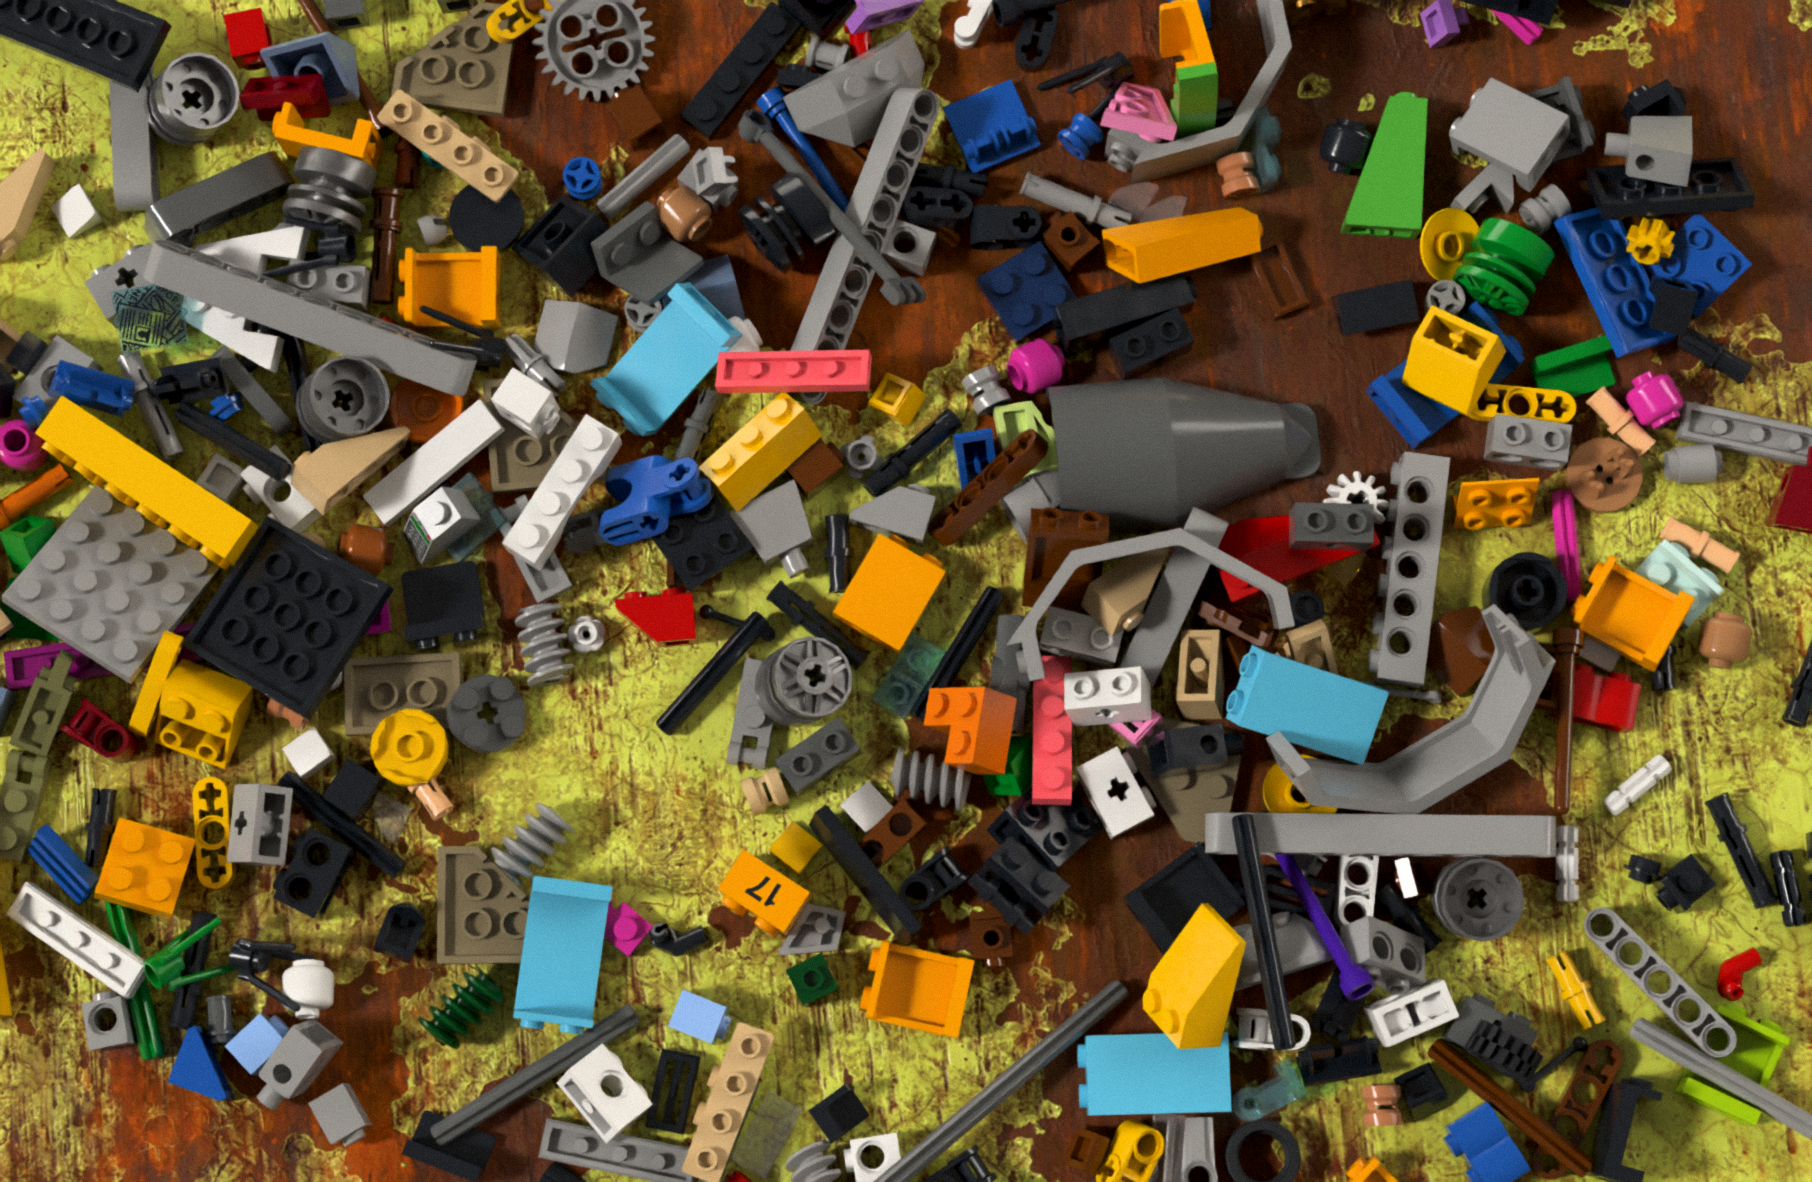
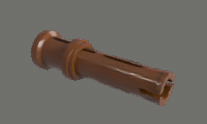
[369,187,405,305]

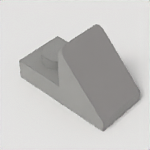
[1449,163,1514,214]

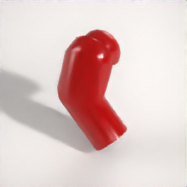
[1716,947,1762,1001]

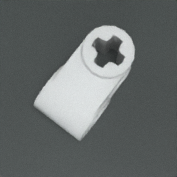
[1233,1008,1311,1051]

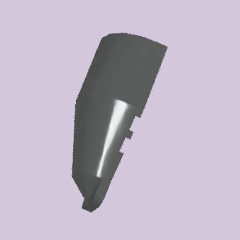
[1045,377,1321,535]

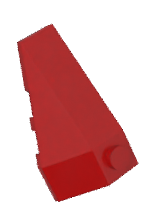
[1217,515,1381,605]

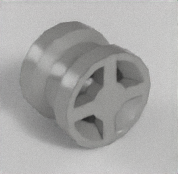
[1423,280,1465,316]
[624,295,663,334]

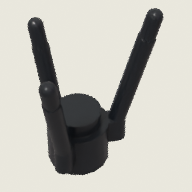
[1037,52,1134,121]
[262,216,357,278]
[419,305,504,372]
[229,938,315,1012]

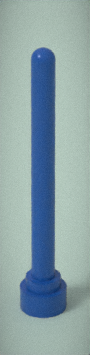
[756,86,850,214]

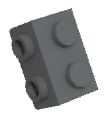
[1526,76,1595,167]

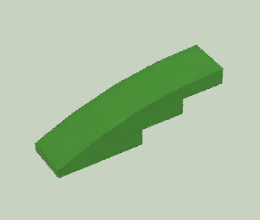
[1171,62,1218,141]

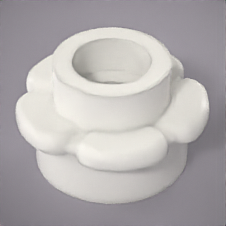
[567,616,605,654]

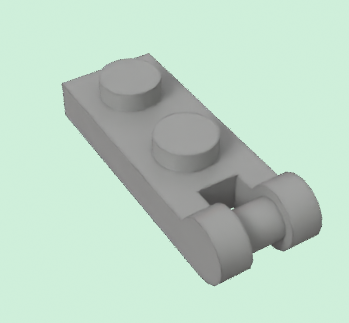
[491,494,573,604]
[726,658,774,770]

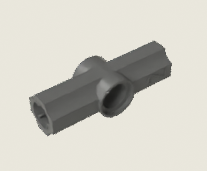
[990,614,1030,734]

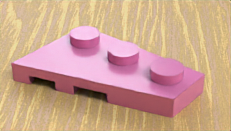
[1100,82,1177,142]

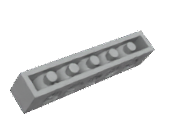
[1368,451,1450,689]

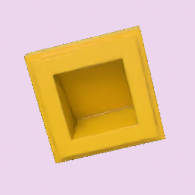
[868,372,926,427]
[768,821,823,876]

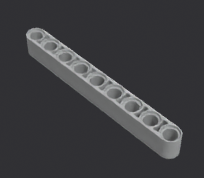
[786,87,939,405]
[143,239,477,396]
[1205,813,1557,857]

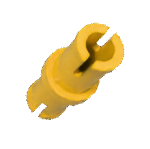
[1546,949,1606,1031]

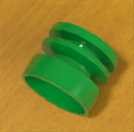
[1453,218,1555,316]

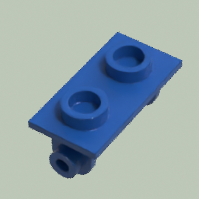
[48,360,135,417]

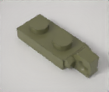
[9,649,77,757]

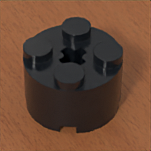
[1482,552,1567,634]

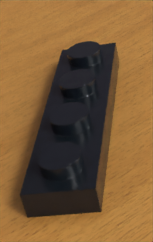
[680,2,802,141]

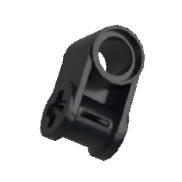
[970,205,1042,251]
[898,845,973,914]
[924,1144,998,1182]

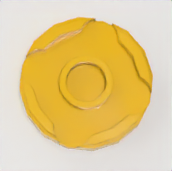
[370,708,450,787]

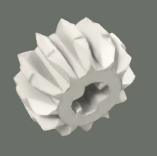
[1323,471,1389,524]

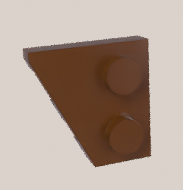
[1196,591,1274,650]

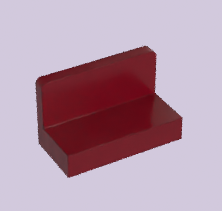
[239,74,331,121]

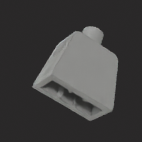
[1604,116,1693,187]
[729,479,814,579]
[257,1019,344,1110]

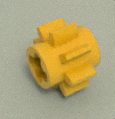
[1626,218,1675,266]

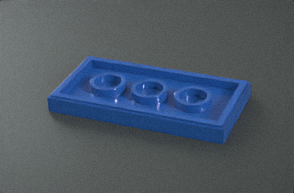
[1553,207,1677,359]

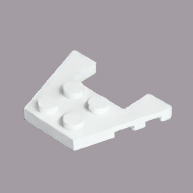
[179,226,311,373]

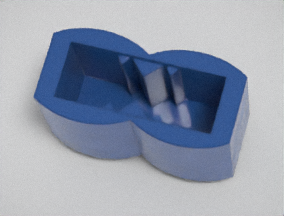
[1443,1101,1531,1182]

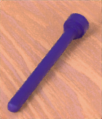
[1275,855,1375,1001]

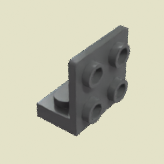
[591,201,704,306]

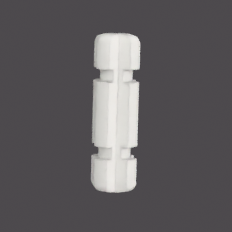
[1603,755,1672,815]
[1556,825,1579,902]

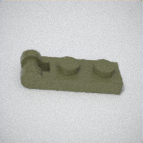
[0,749,52,864]

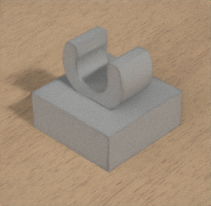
[692,147,738,196]

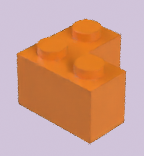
[923,687,1017,775]

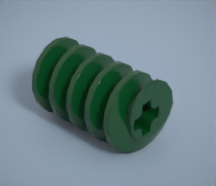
[417,963,506,1049]

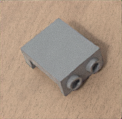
[1449,77,1571,192]

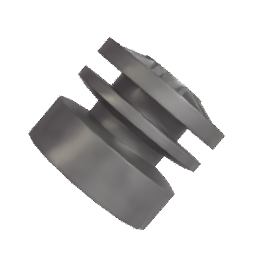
[144,52,240,147]
[282,146,377,235]
[295,355,390,444]
[754,636,852,728]
[1431,857,1524,942]

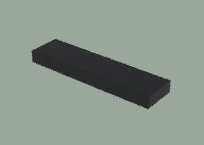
[809,805,921,946]

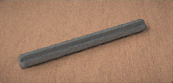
[430,1005,640,1147]

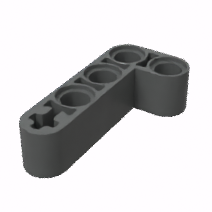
[144,151,295,248]

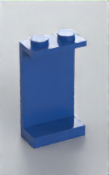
[1366,301,1525,450]

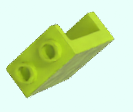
[1674,1002,1792,1126]

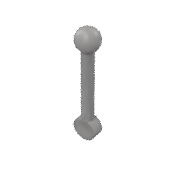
[1365,681,1441,703]

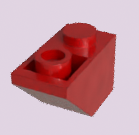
[615,588,698,648]

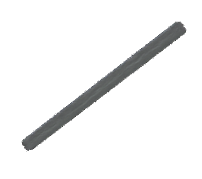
[873,980,1129,1182]

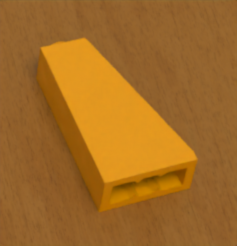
[1102,207,1263,284]

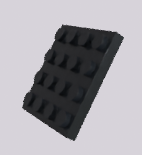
[182,516,394,721]

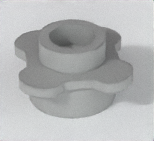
[840,435,883,479]

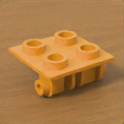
[1451,478,1540,530]

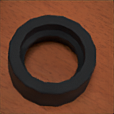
[1223,1119,1301,1182]

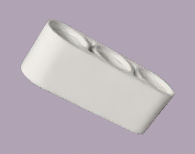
[1333,856,1379,928]

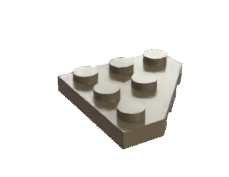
[391,2,519,118]
[483,378,607,495]
[1123,717,1245,846]
[437,846,530,965]

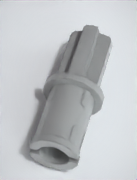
[504,333,566,398]

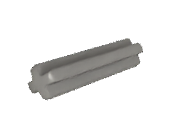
[596,134,690,219]

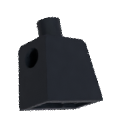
[1146,724,1244,779]

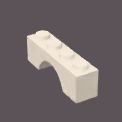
[502,414,623,571]

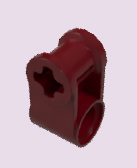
[60,696,139,763]

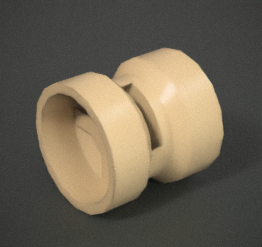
[740,767,790,817]

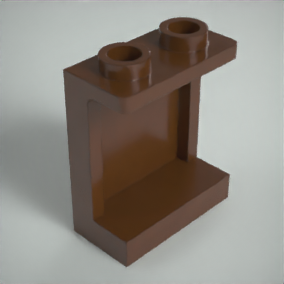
[1022,507,1109,611]

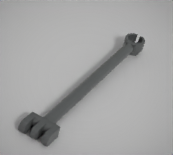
[738,109,926,305]

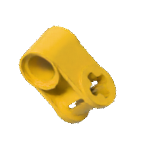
[1096,1120,1165,1182]

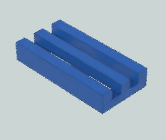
[27,824,99,905]

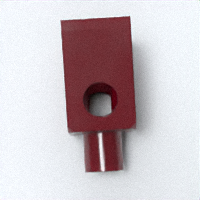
[1766,446,1812,534]

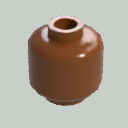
[337,524,395,576]

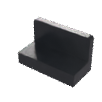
[402,1110,497,1182]

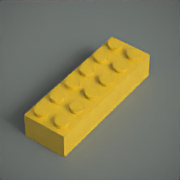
[35,396,259,571]

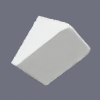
[51,184,103,240]
[282,726,337,780]
[840,781,893,835]

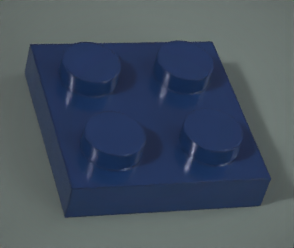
[976,241,1077,345]

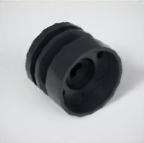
[737,172,836,274]

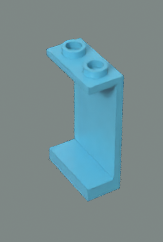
[590,282,743,437]
[1226,645,1389,765]
[513,876,613,1035]
[1077,1032,1232,1116]

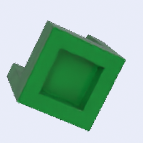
[0,515,56,574]
[983,737,1032,796]

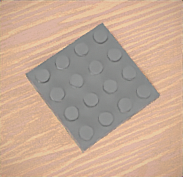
[2,485,224,684]

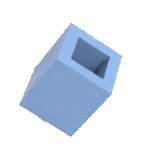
[668,990,732,1045]
[225,1013,289,1076]

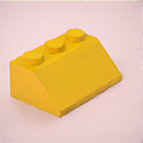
[699,392,823,512]

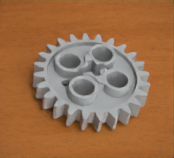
[532,0,655,102]

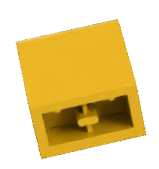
[1401,305,1506,417]
[154,659,254,769]

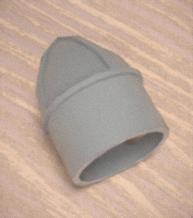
[1000,470,1061,544]

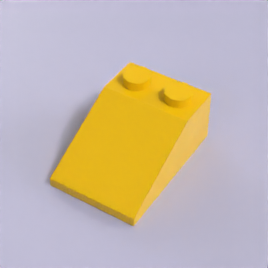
[1142,903,1246,1049]

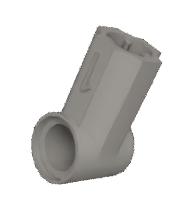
[1178,1117,1218,1182]

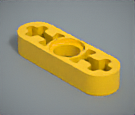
[486,0,561,44]
[1469,383,1576,424]
[128,630,185,738]
[192,777,236,890]

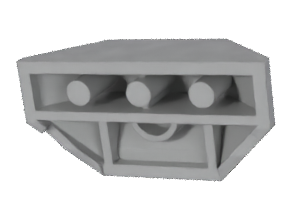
[783,29,925,147]
[1233,912,1341,992]

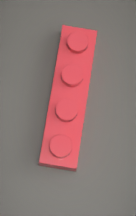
[715,350,872,393]
[1032,656,1072,805]

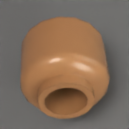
[656,186,712,242]
[1697,612,1752,670]

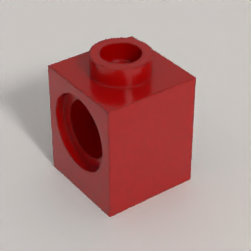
[224,7,273,71]

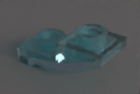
[1252,105,1282,194]
[872,632,947,719]

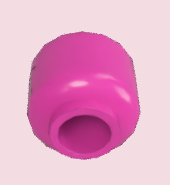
[1006,338,1065,394]
[1626,370,1684,430]
[0,419,49,473]

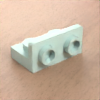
[1634,540,1724,630]

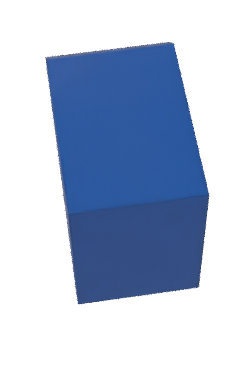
[953,428,996,490]
[168,1026,235,1101]

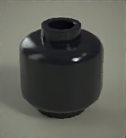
[1319,118,1373,175]

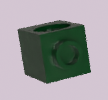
[786,953,840,1007]

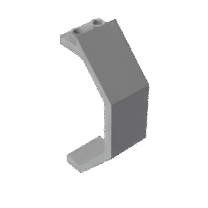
[1104,0,1292,186]
[1006,528,1295,681]
[1266,604,1556,814]

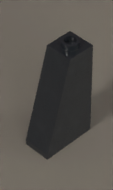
[1052,272,1197,359]

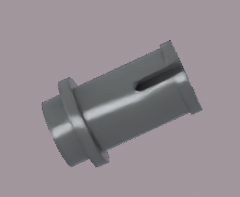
[205,995,237,1046]

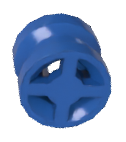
[1057,113,1105,160]
[563,157,603,201]

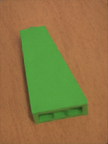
[1341,92,1428,240]

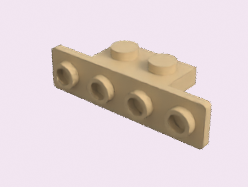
[377,89,519,203]
[682,1022,774,1182]

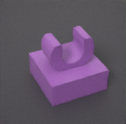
[1420,0,1470,48]

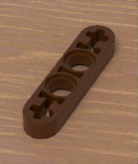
[928,429,1049,546]
[1529,1040,1622,1180]

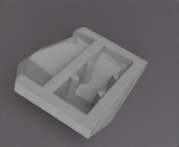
[533,300,619,374]

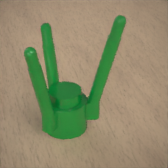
[143,917,237,992]

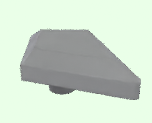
[778,903,846,956]

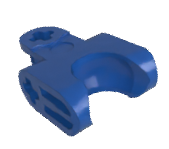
[599,455,715,546]

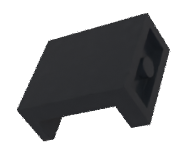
[1122,842,1246,956]
[1586,1077,1663,1182]

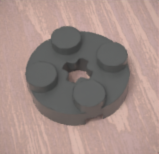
[447,675,526,754]

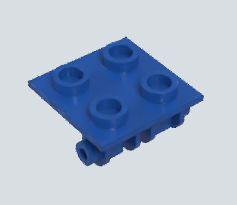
[942,79,1041,173]
[1643,213,1752,318]

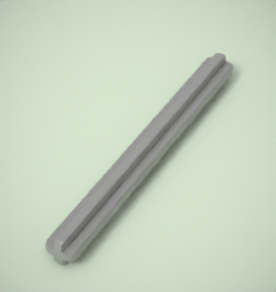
[1629,1018,1812,1140]

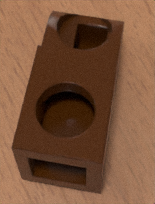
[858,798,929,870]

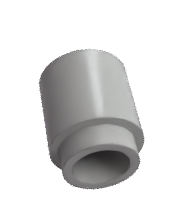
[1663,444,1723,485]

